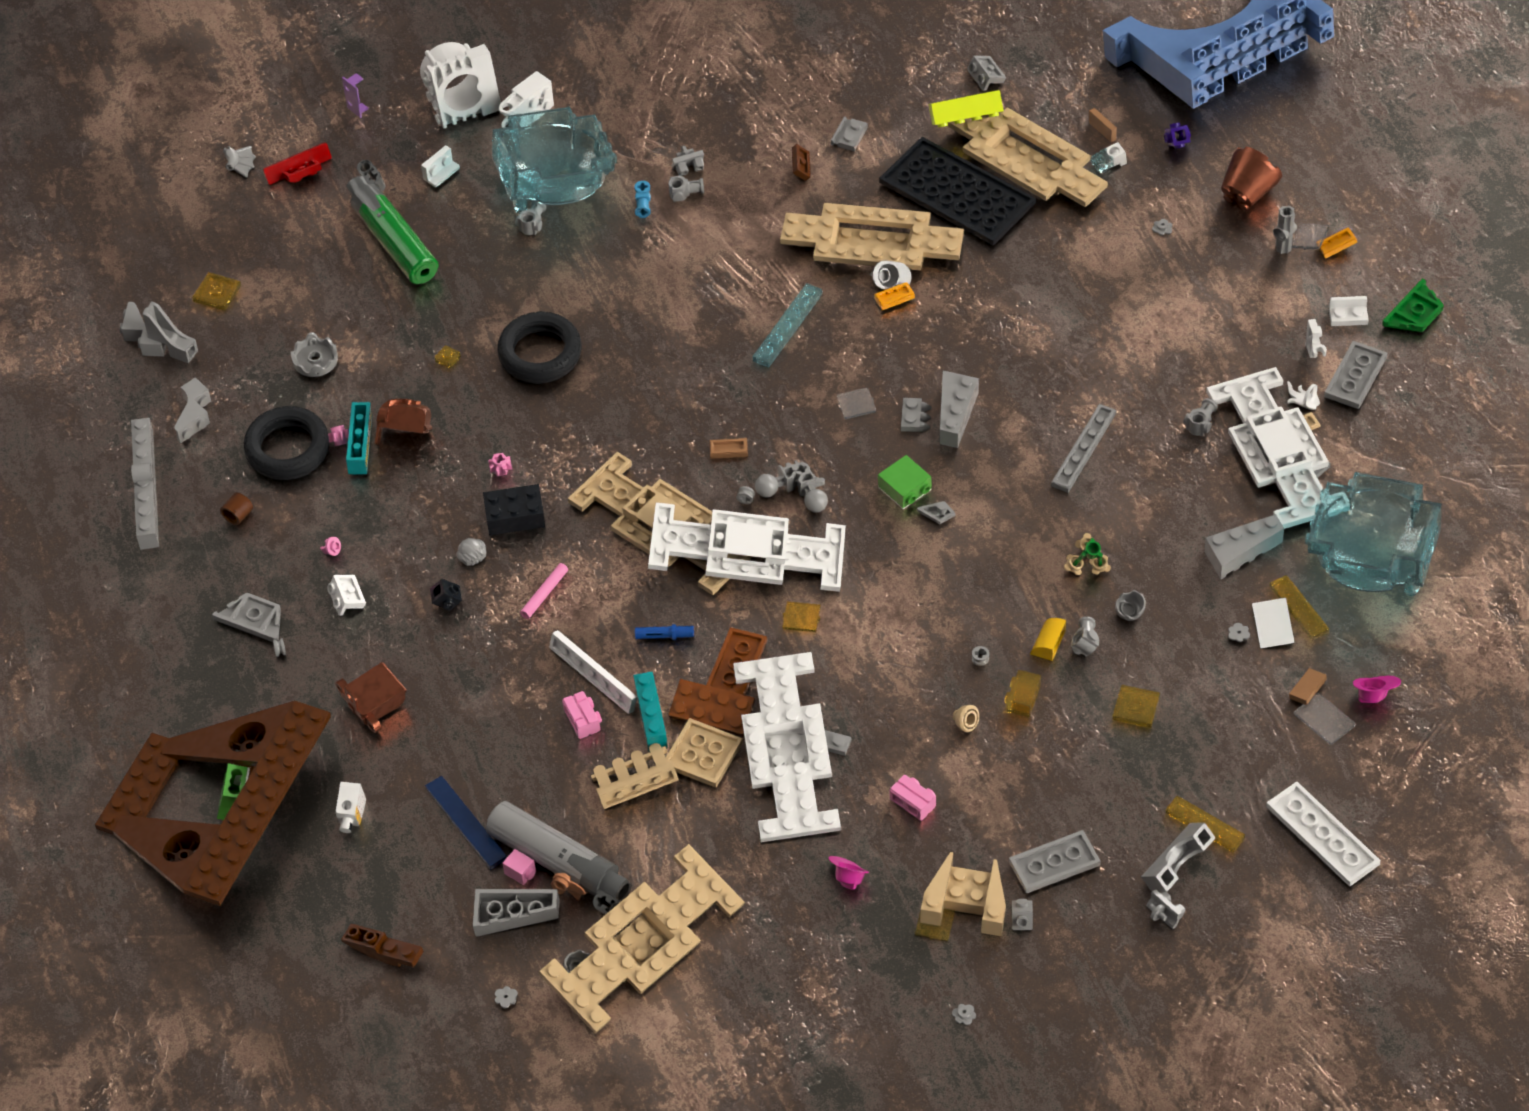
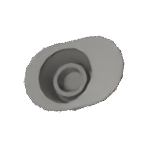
[870,260,912,290]

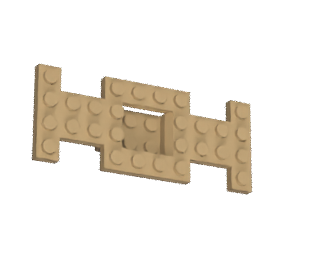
[568,452,753,595]
[539,844,745,1034]

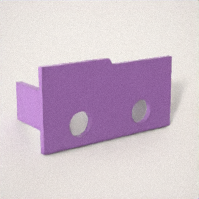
[342,73,368,118]

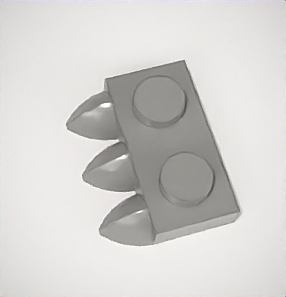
[901,398,932,432]

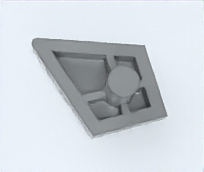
[917,501,955,524]

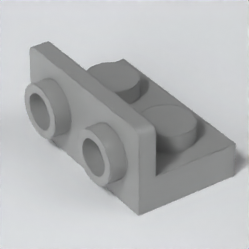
[967,56,1006,91]

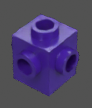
[1164,122,1191,149]

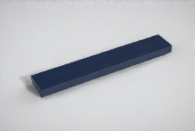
[425,776,507,870]

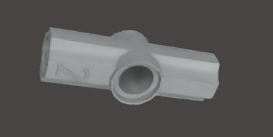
[1273,206,1297,254]

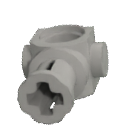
[668,176,704,202]
[515,200,546,235]
[1183,398,1218,436]
[1071,616,1099,656]

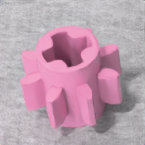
[328,425,349,446]
[488,453,512,476]

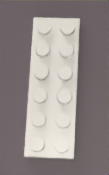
[1266,782,1381,887]

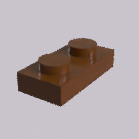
[792,144,810,181]

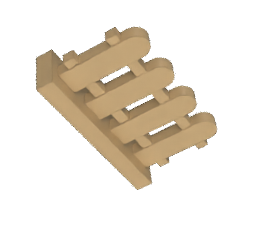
[591,743,679,809]

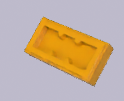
[1316,227,1358,259]
[874,282,915,310]

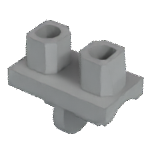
[671,145,704,176]
[1146,889,1185,929]

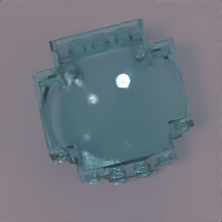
[492,107,617,214]
[1305,472,1442,596]

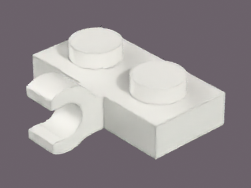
[1305,319,1327,358]

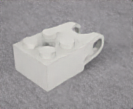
[499,71,554,133]

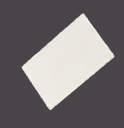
[1252,598,1294,648]

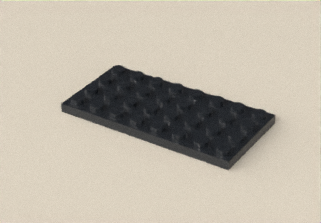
[879,137,1036,246]

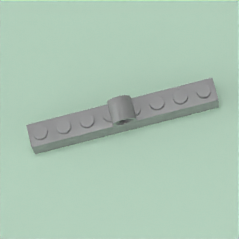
[131,418,159,550]

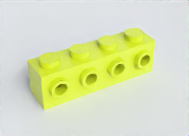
[928,90,1004,128]

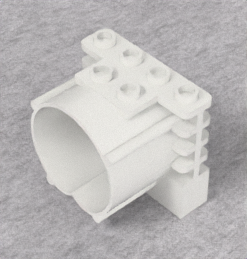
[420,42,501,129]

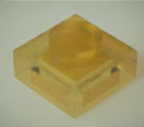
[435,345,461,368]

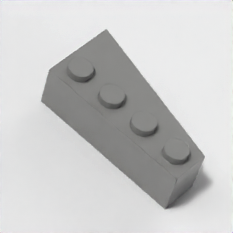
[473,889,560,937]

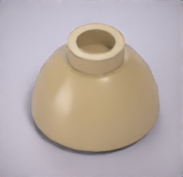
[953,705,979,732]

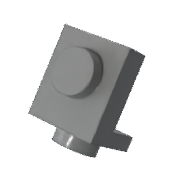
[1012,899,1033,930]

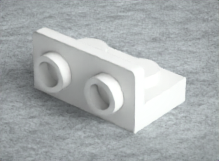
[421,145,460,187]
[1329,296,1369,326]
[328,575,366,616]

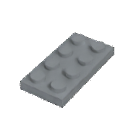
[1324,341,1388,409]
[1009,830,1101,893]

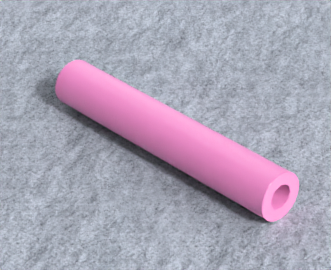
[520,563,568,619]

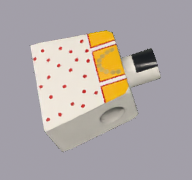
[336,782,366,833]

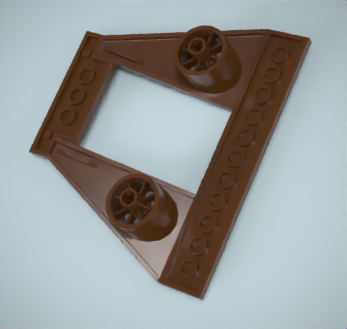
[95,700,331,906]

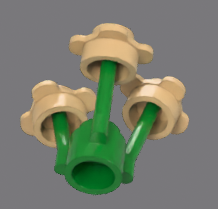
[1064,533,1111,575]

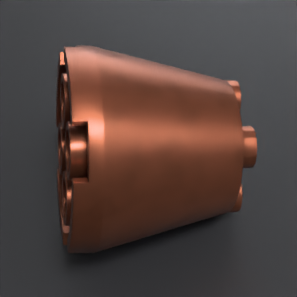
[1221,146,1282,211]

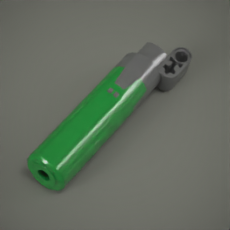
[346,160,439,285]

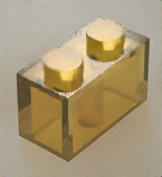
[1004,670,1041,717]

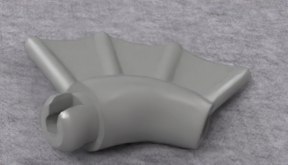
[223,146,256,177]

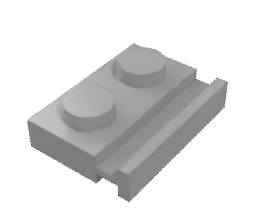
[831,116,868,152]

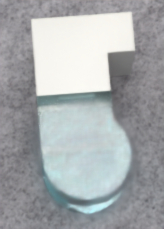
[1090,142,1127,173]

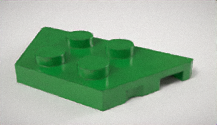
[1382,278,1444,332]

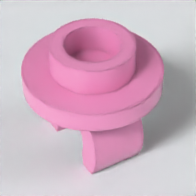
[320,537,341,556]

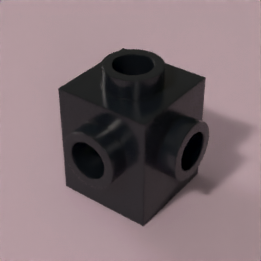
[430,578,462,611]

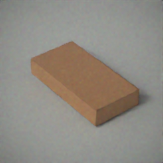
[1089,108,1117,143]
[710,438,748,459]
[1289,668,1327,705]

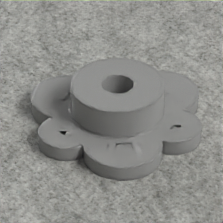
[1152,219,1172,235]
[1228,623,1250,642]
[495,986,518,1008]
[952,1004,976,1025]

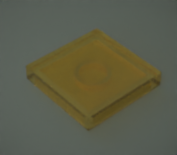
[192,272,241,311]
[1112,685,1160,728]

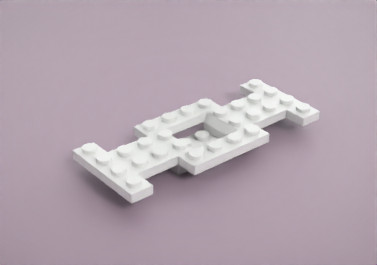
[1206,367,1352,529]
[648,503,846,592]
[733,652,841,842]

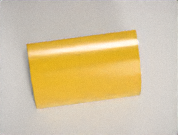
[1030,618,1066,661]

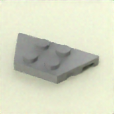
[212,593,281,642]

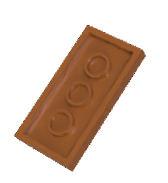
[706,627,767,695]
[668,679,756,736]

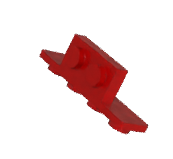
[263,142,332,185]

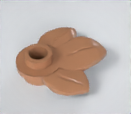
[551,873,586,900]

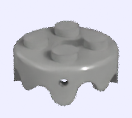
[291,332,338,377]

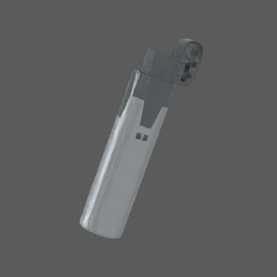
[486,801,632,916]

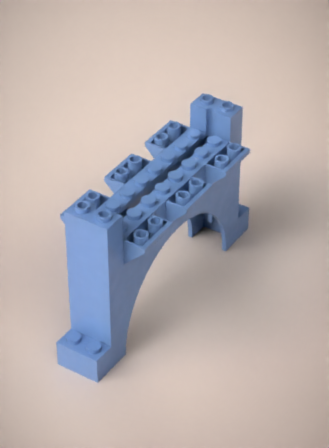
[1103,0,1334,109]

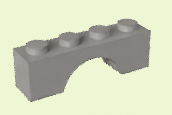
[1141,823,1215,892]

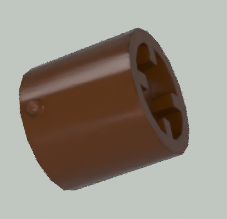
[220,492,253,526]

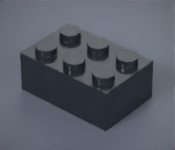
[483,484,545,536]

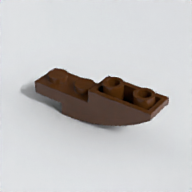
[341,924,424,968]

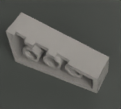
[940,371,979,448]
[1204,514,1284,580]

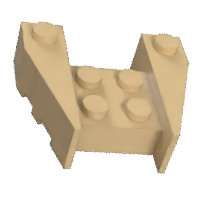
[920,852,1006,936]

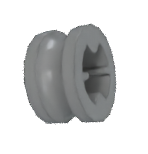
[736,486,755,504]
[273,638,286,657]
[972,646,989,666]

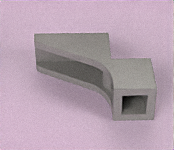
[142,301,198,364]
[120,302,167,357]
[174,378,211,443]

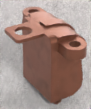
[375,398,432,445]
[335,662,407,733]

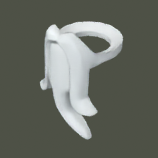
[1287,381,1320,410]

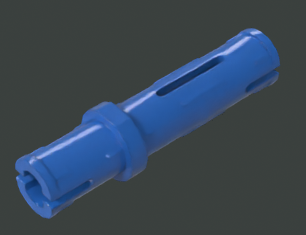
[635,624,694,640]

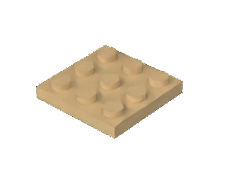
[666,718,743,788]

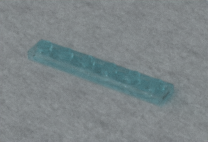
[753,283,822,368]

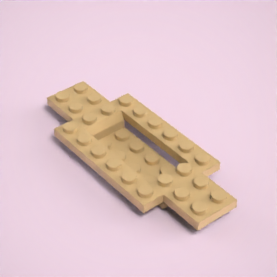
[947,107,1108,207]
[780,203,964,270]

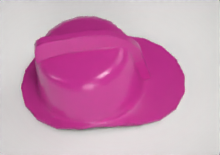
[1353,676,1401,703]
[828,856,869,890]

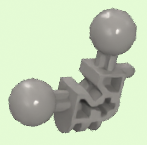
[754,460,828,512]

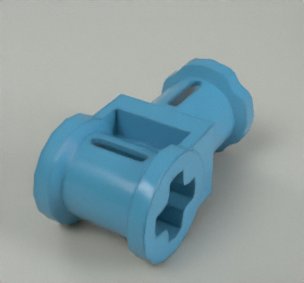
[634,181,651,218]

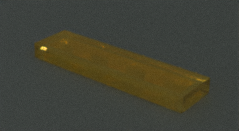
[1270,575,1329,641]
[1165,796,1245,852]

